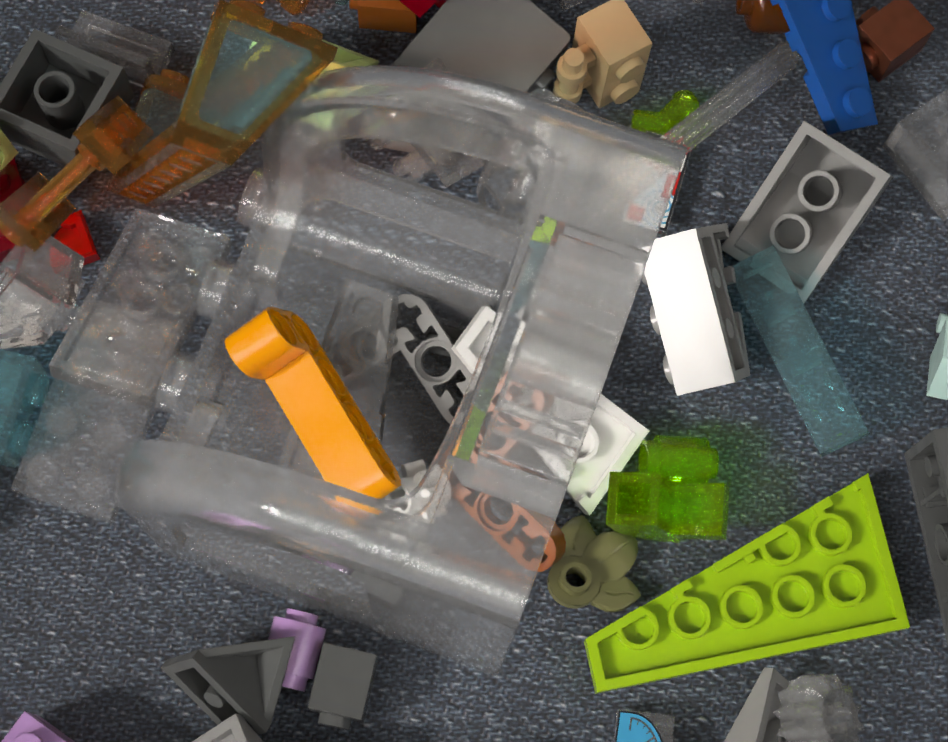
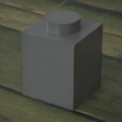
[307,642,378,730]

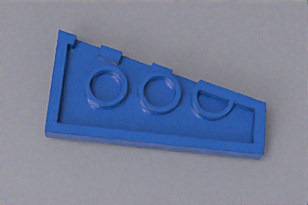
[770,0,878,135]

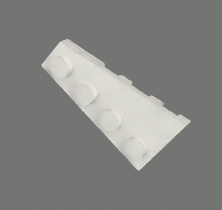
[451,306,649,516]

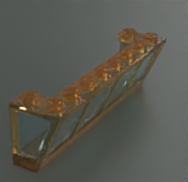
[107,0,338,208]

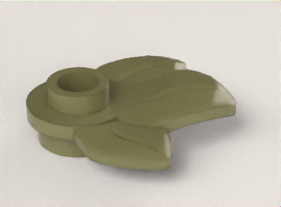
[547,515,641,612]

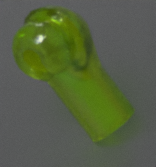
[630,89,700,138]

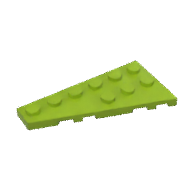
[584,473,910,694]

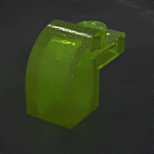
[606,472,730,543]

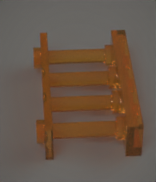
[0,95,154,252]

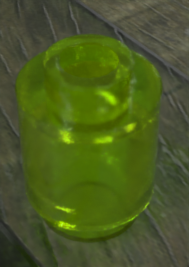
[638,435,719,489]

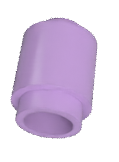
[268,608,326,692]

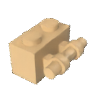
[553,0,652,109]

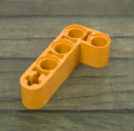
[224,307,401,517]

